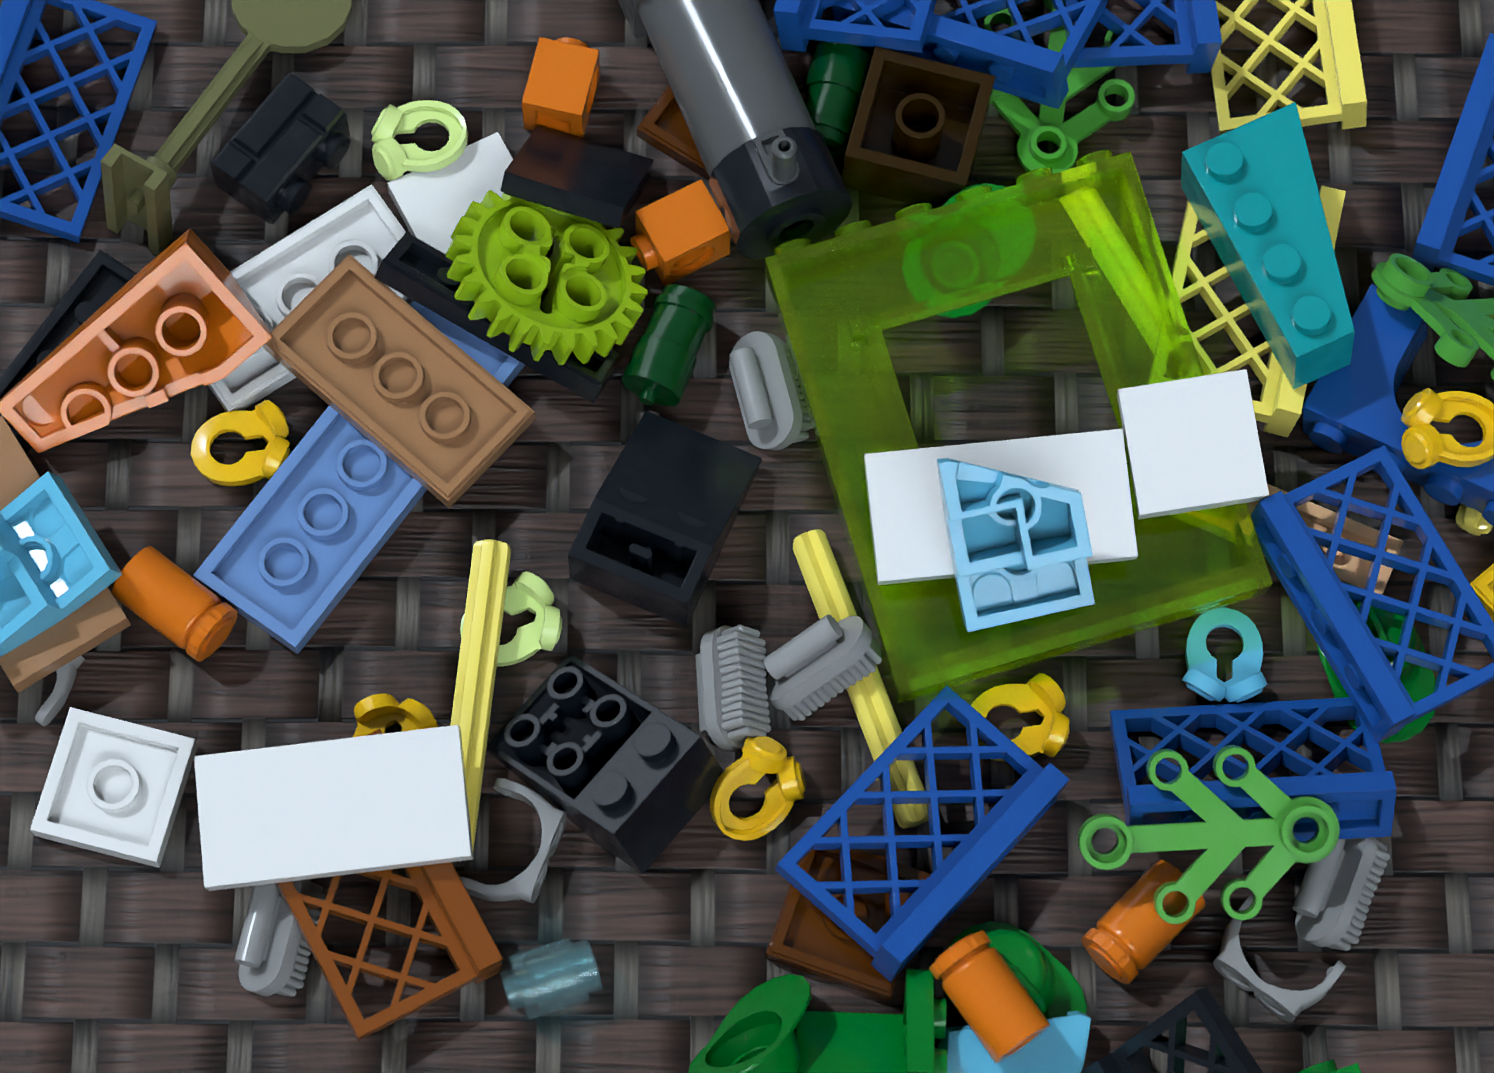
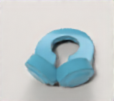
[1182,607,1268,703]

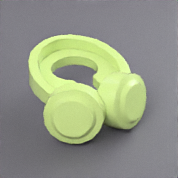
[371,100,468,182]
[460,571,562,667]

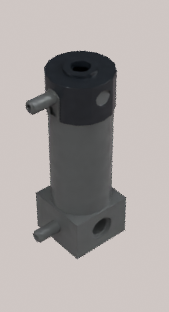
[618,0,853,259]

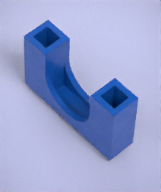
[1303,284,1494,526]

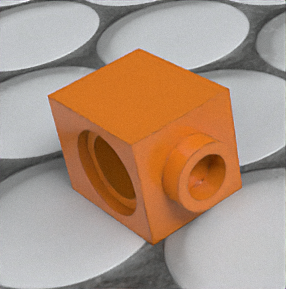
[522,37,600,138]
[630,179,731,286]

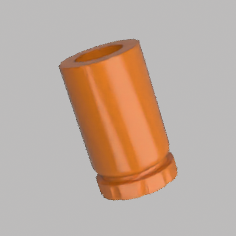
[112,546,238,662]
[1081,860,1206,985]
[929,930,1050,1064]

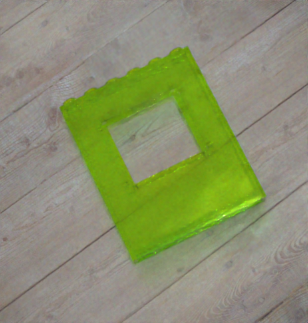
[765,150,1273,703]

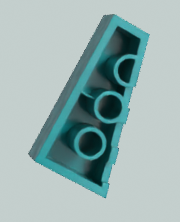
[1181,102,1355,390]

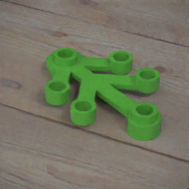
[983,0,1139,180]
[1371,253,1494,380]
[1078,745,1340,924]

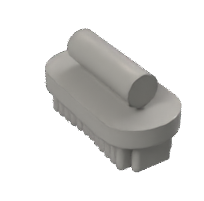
[729,331,813,451]
[763,614,882,721]
[695,625,771,752]
[1292,837,1390,951]
[234,879,326,997]

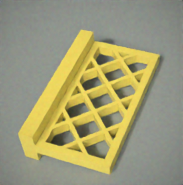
[1211,0,1367,135]
[1147,185,1346,437]

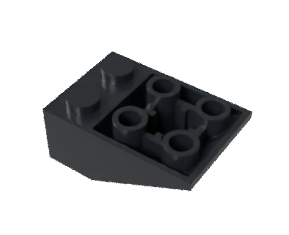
[568,411,762,627]
[486,653,724,874]

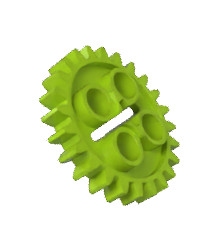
[446,190,648,365]

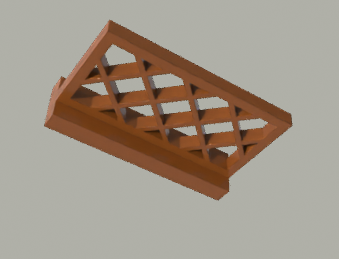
[276,729,503,1041]

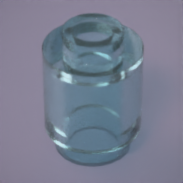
[500,937,603,1020]

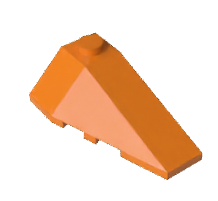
[0,228,273,453]

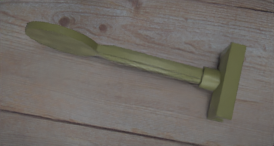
[100,0,352,256]

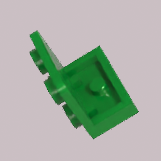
[796,969,947,1073]

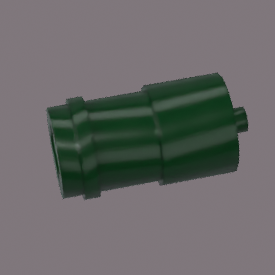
[804,41,872,161]
[622,284,716,406]

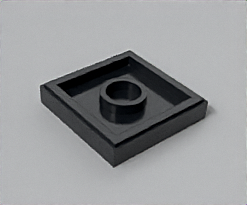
[500,124,654,228]

